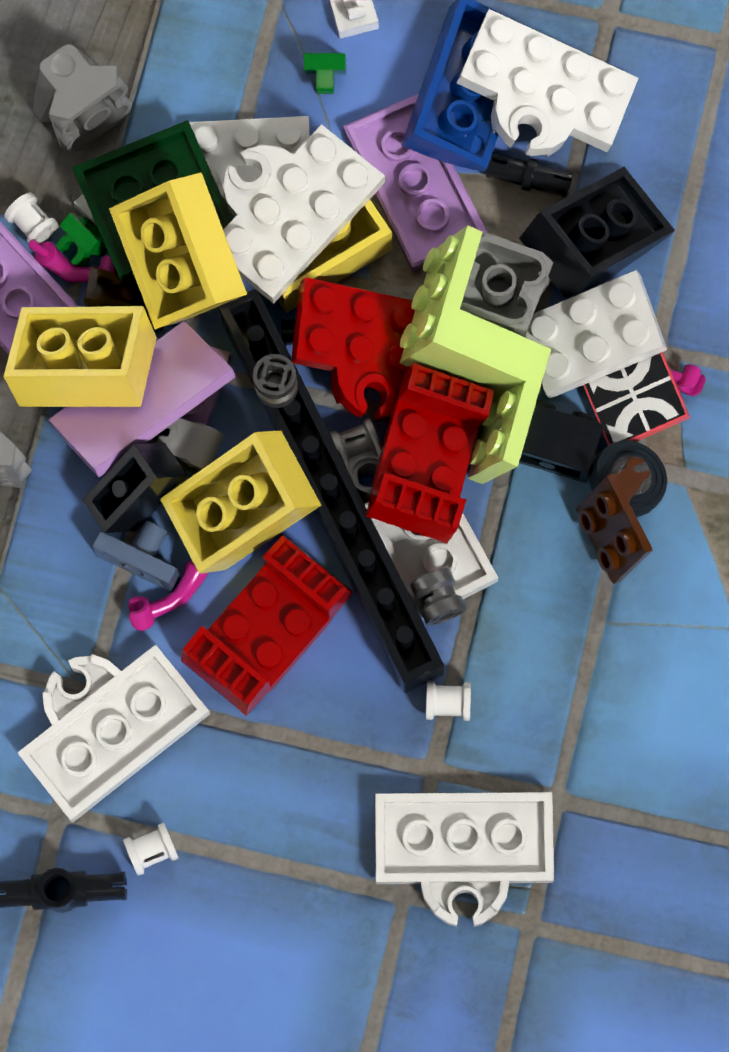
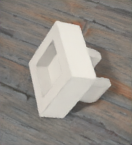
[329,0,379,39]

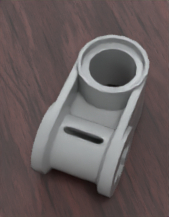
[146,418,224,474]
[329,418,381,504]

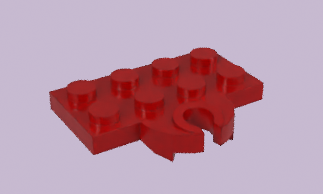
[291,277,415,421]

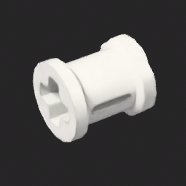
[4,192,60,244]
[426,681,471,721]
[123,823,179,876]

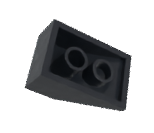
[519,166,675,300]

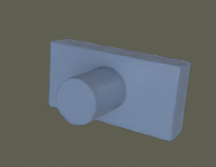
[92,520,181,592]

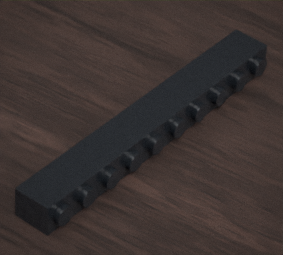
[218,289,444,693]

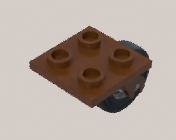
[576,440,667,584]

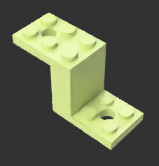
[400,225,551,485]

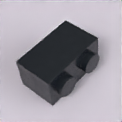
[519,399,604,483]
[82,443,188,533]

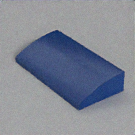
[401,0,532,172]

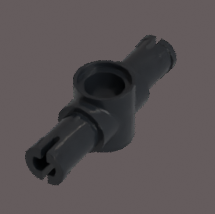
[0,868,127,913]

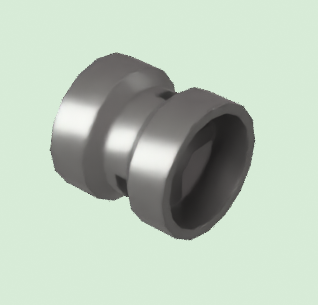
[253,354,298,408]
[410,568,466,626]

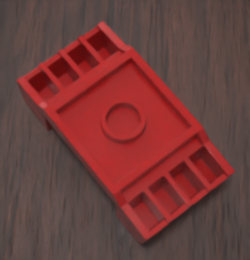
[365,363,494,544]
[181,535,354,716]

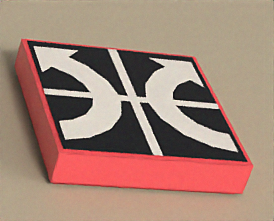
[583,352,691,445]

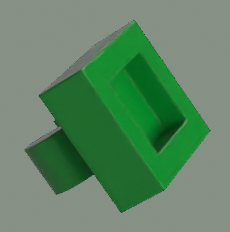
[56,213,108,266]

